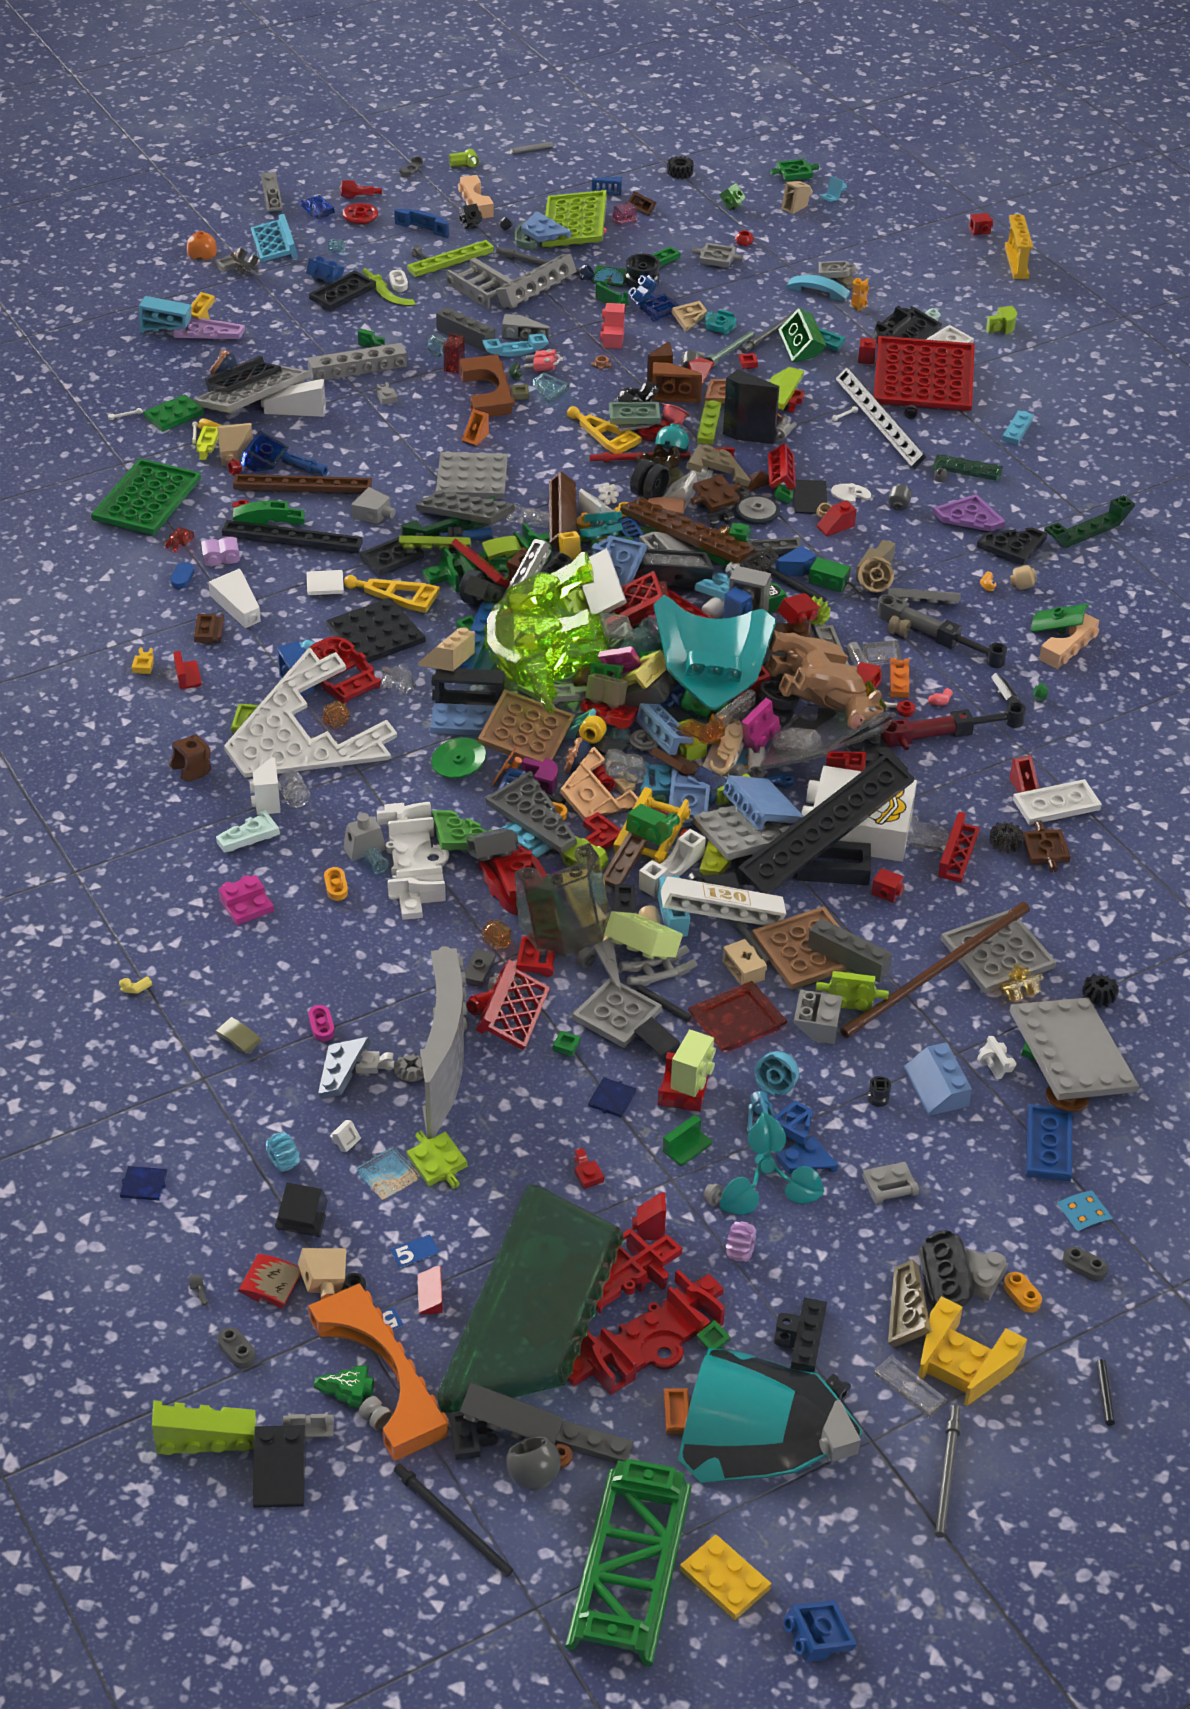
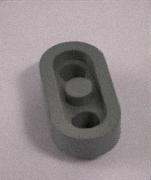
[1062,1247,1108,1281]
[218,1327,255,1369]

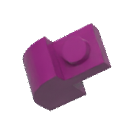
[522,757,558,795]

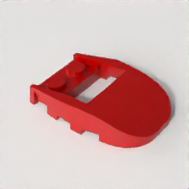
[310,637,381,705]
[479,845,547,915]

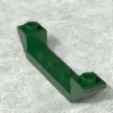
[1044,495,1135,548]
[401,496,495,537]

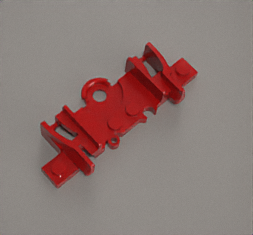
[522,1228,683,1352]
[559,1270,725,1395]

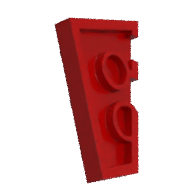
[493,850,532,898]

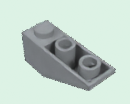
[502,314,550,341]

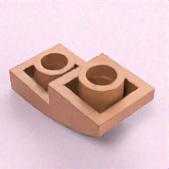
[648,497,686,516]

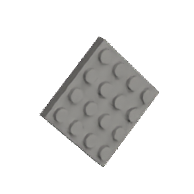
[436,451,508,499]
[693,805,791,860]
[940,909,1056,994]

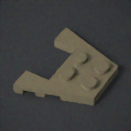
[686,444,751,487]

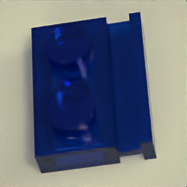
[301,195,335,219]

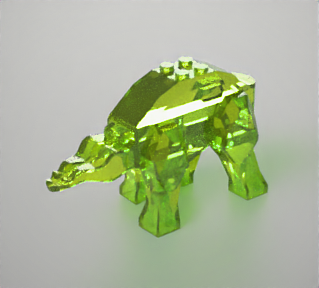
[484,551,609,714]

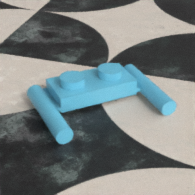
[500,821,552,858]

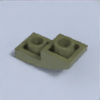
[215,1017,262,1054]

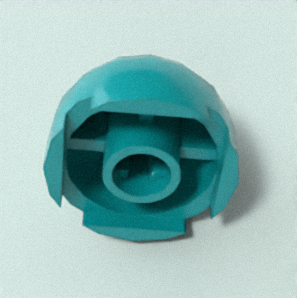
[655,423,689,451]

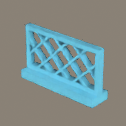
[251,214,298,262]

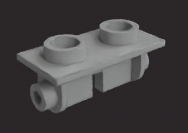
[283,1412,334,1438]

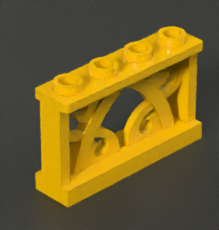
[1005,214,1033,279]

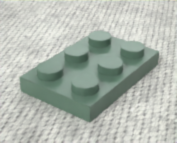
[609,402,660,425]

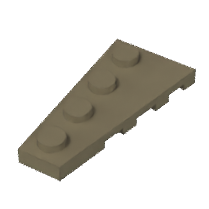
[888,1260,931,1348]

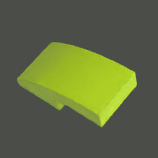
[482,536,521,560]

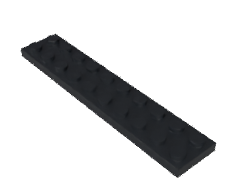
[738,753,914,894]

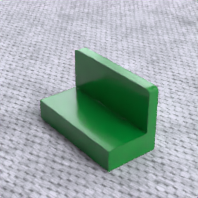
[662,1115,712,1166]

